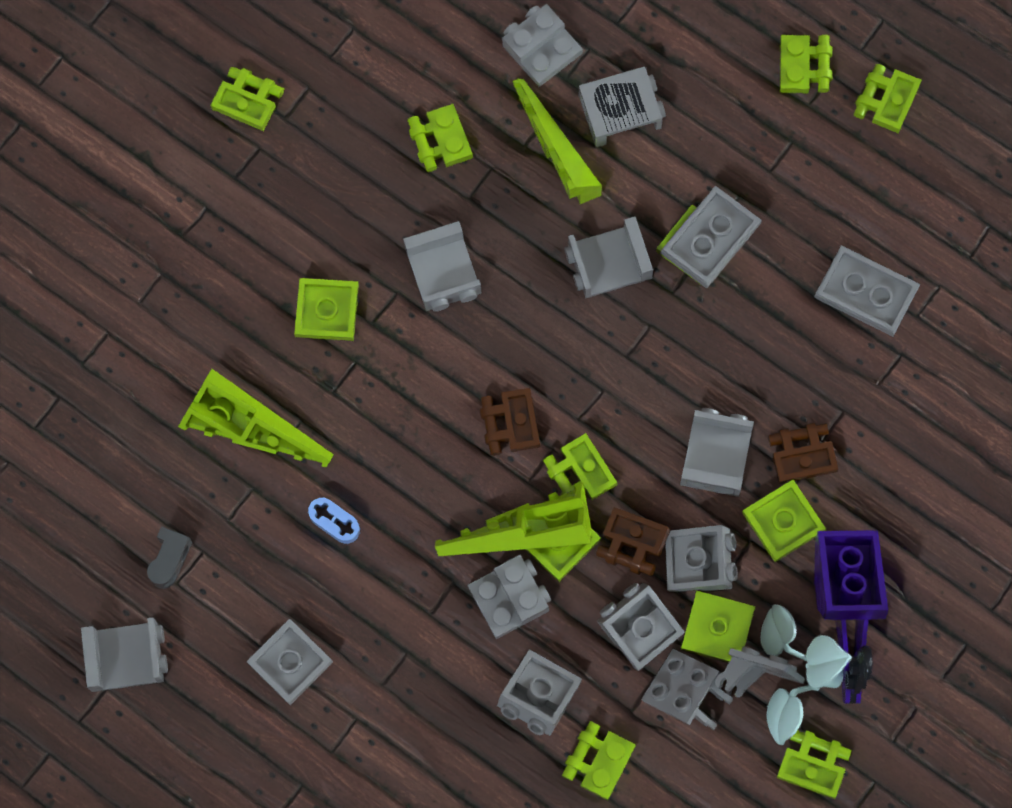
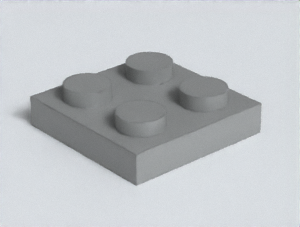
[246,619,333,705]

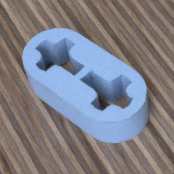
[308,498,360,544]

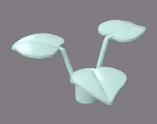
[760,604,852,745]

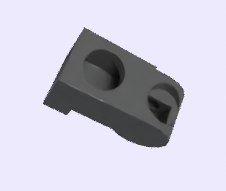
[147,526,192,589]

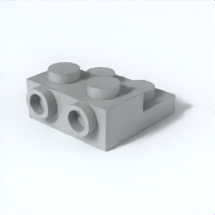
[502,4,583,87]
[666,525,738,592]
[467,555,551,639]
[597,583,685,671]
[497,649,582,736]

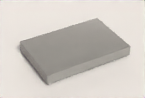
[661,186,762,288]
[814,245,920,337]

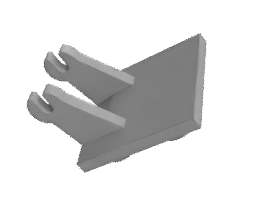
[715,647,805,698]
[641,649,733,730]

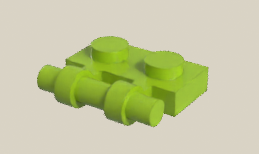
[780,35,832,93]
[854,64,922,134]
[210,66,284,131]
[407,104,473,172]
[543,433,617,500]
[562,721,636,801]
[776,730,852,799]

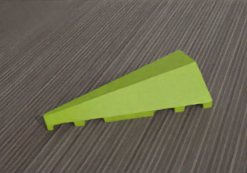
[513,79,602,204]
[178,369,334,467]
[435,482,591,556]

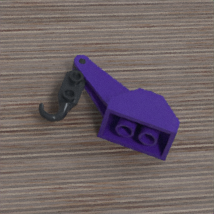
[814,530,888,704]

